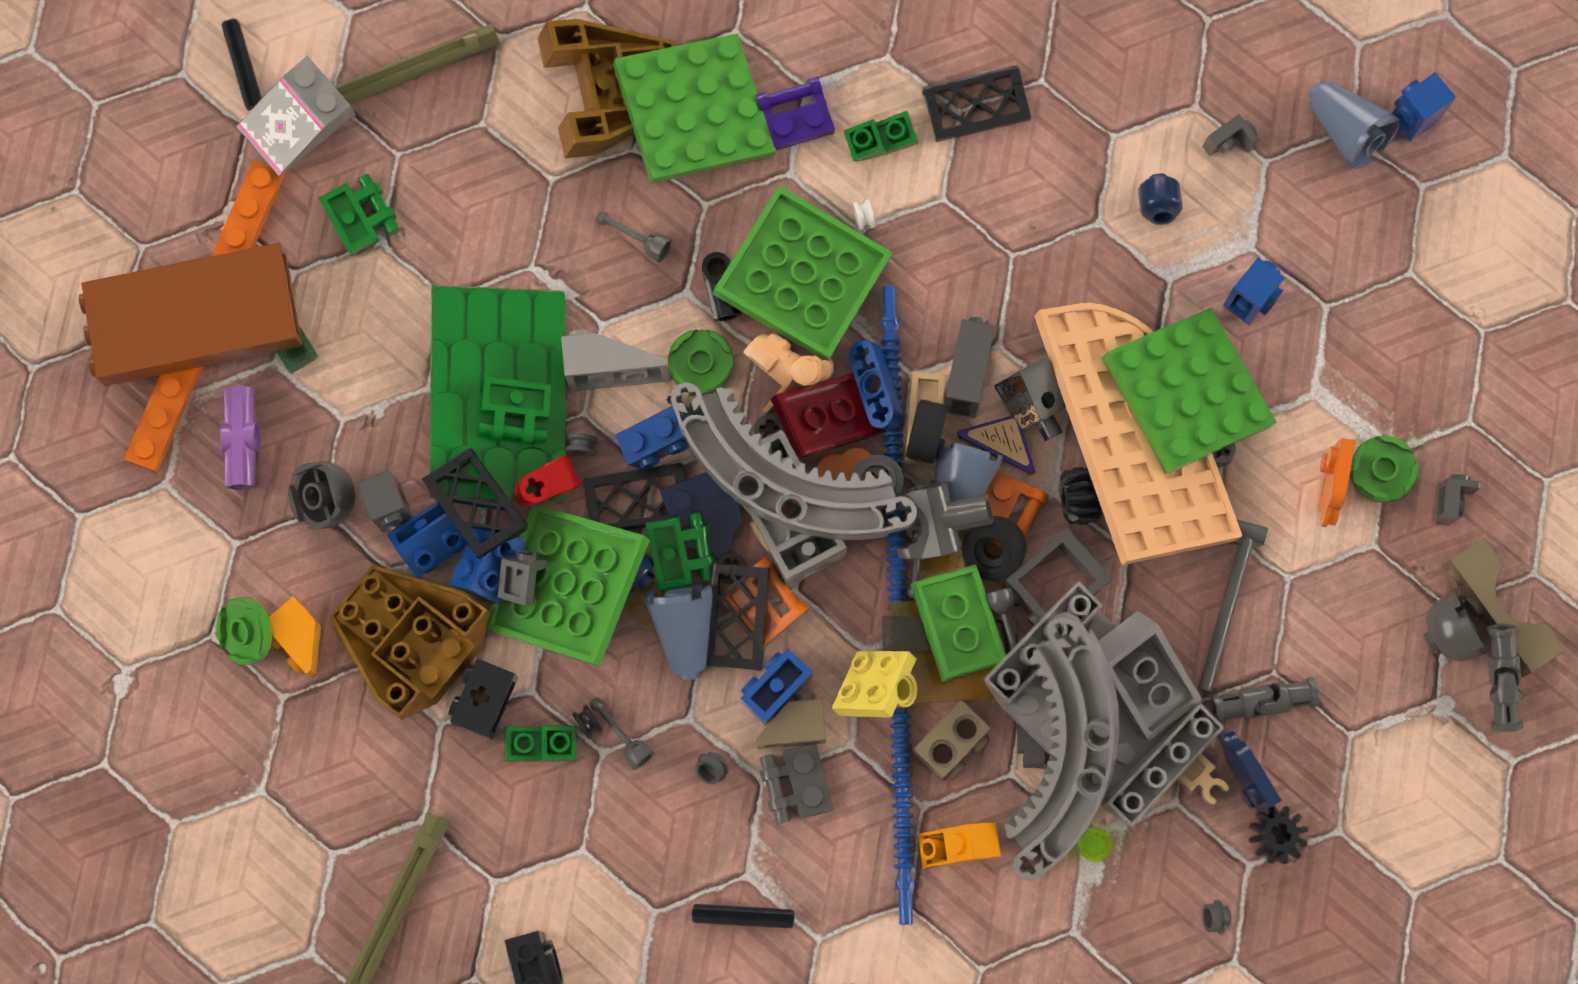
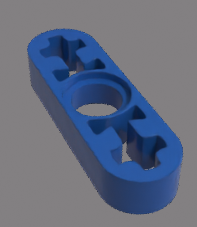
[849,340,902,431]

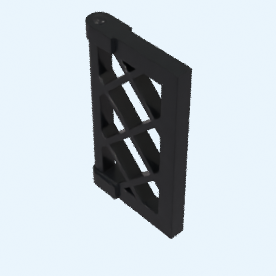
[922,65,1031,142]
[422,448,529,560]
[583,463,685,530]
[706,562,771,671]

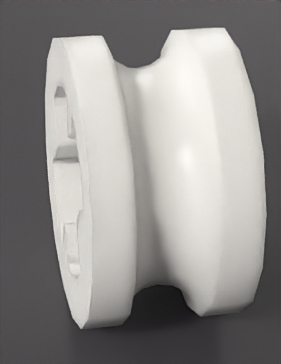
[852,199,875,231]

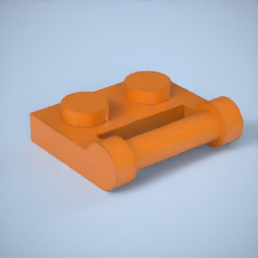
[965,471,1049,549]
[722,556,810,647]

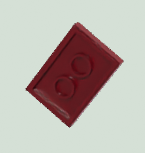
[770,373,883,459]

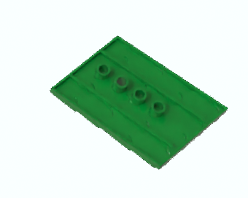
[429,285,566,501]

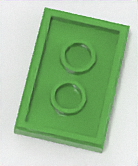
[910,564,1006,682]

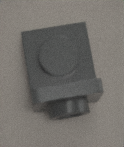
[1202,114,1259,156]
[1436,474,1481,525]
[497,550,548,606]

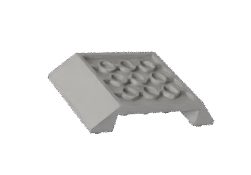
[983,581,1225,827]

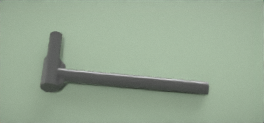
[1198,519,1268,693]

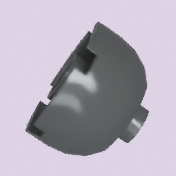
[288,461,356,530]
[1423,591,1489,661]

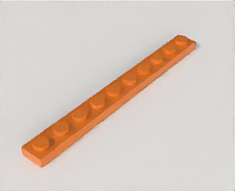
[124,159,286,473]

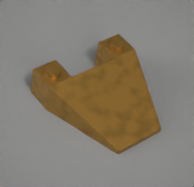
[537,19,678,158]

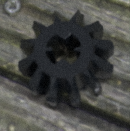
[1059,467,1101,525]
[1248,805,1308,865]

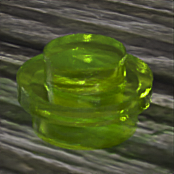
[1078,827,1113,862]

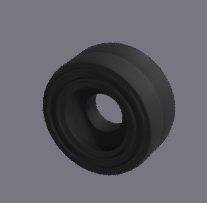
[906,400,947,464]
[961,516,1027,581]

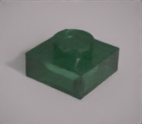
[277,327,319,374]

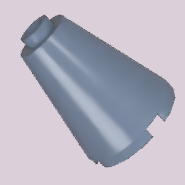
[1309,81,1400,169]
[935,439,1004,530]
[645,584,713,680]

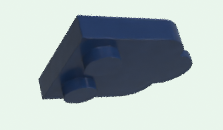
[659,472,742,558]
[1218,731,1282,812]

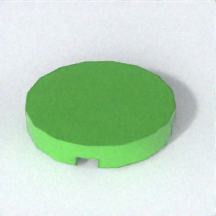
[668,329,734,395]
[1350,435,1419,503]
[216,597,272,665]

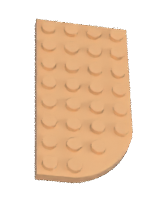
[1034,303,1242,565]

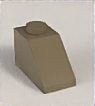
[757,694,826,749]

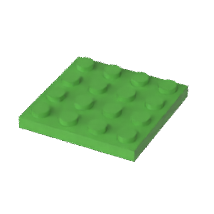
[613,33,776,184]
[712,185,893,361]
[1102,308,1277,474]
[486,505,650,667]

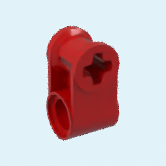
[513,454,582,507]

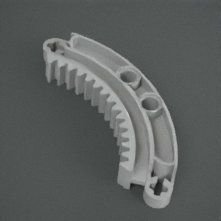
[671,382,917,540]
[1004,612,1120,880]

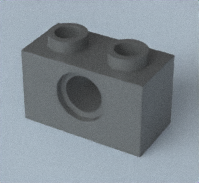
[358,470,413,534]

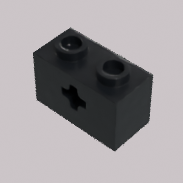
[448,658,519,740]

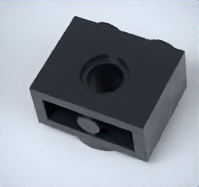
[504,930,564,984]

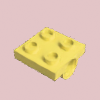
[832,651,917,718]

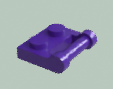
[756,76,835,151]

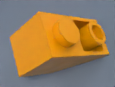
[269,596,321,678]
[917,822,1001,868]

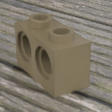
[912,700,991,781]

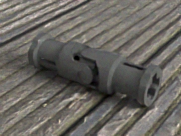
[1487,624,1523,732]
[1210,677,1319,723]

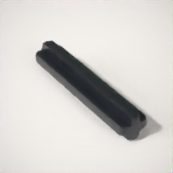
[221,18,262,111]
[692,904,795,928]

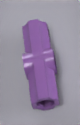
[220,386,260,490]

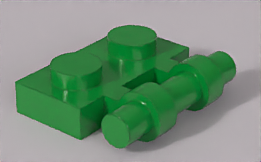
[318,174,400,256]
[478,376,552,444]
[645,511,716,590]

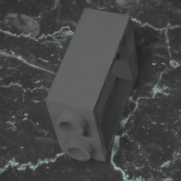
[944,317,995,418]
[1004,527,1112,627]

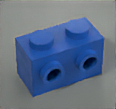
[1392,72,1456,142]
[1223,257,1285,325]
[615,406,689,470]
[387,501,467,578]
[450,522,525,604]
[740,649,813,726]

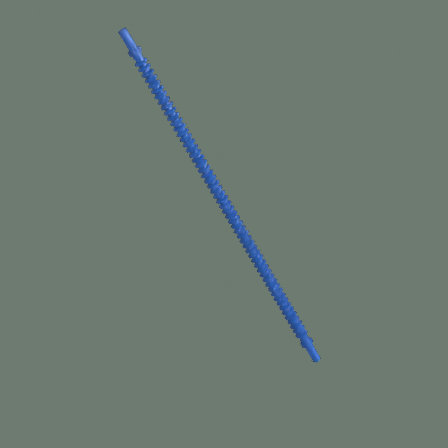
[880,286,915,925]

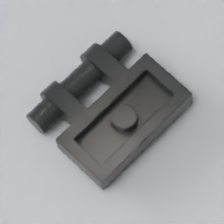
[760,743,833,825]

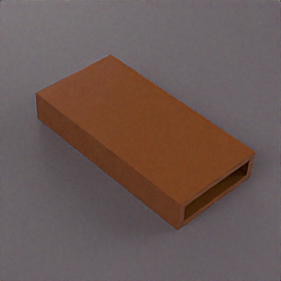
[79,243,303,386]

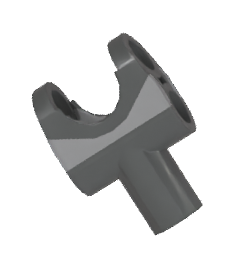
[895,482,993,559]

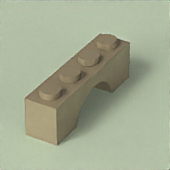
[1443,537,1565,677]

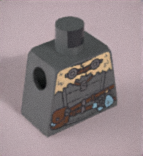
[993,357,1066,441]

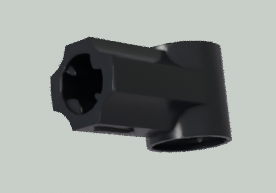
[702,252,742,322]

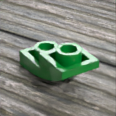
[843,111,919,162]
[504,725,576,762]

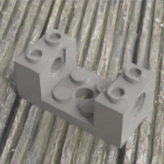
[739,429,847,587]

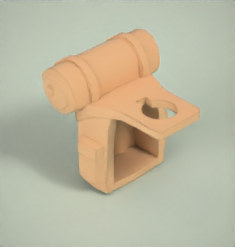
[743,333,834,415]

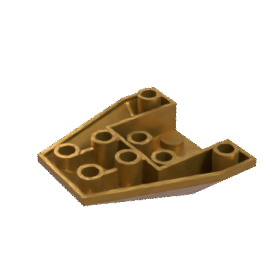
[330,565,490,720]

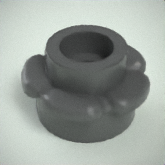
[695,752,728,784]
[1202,900,1232,935]

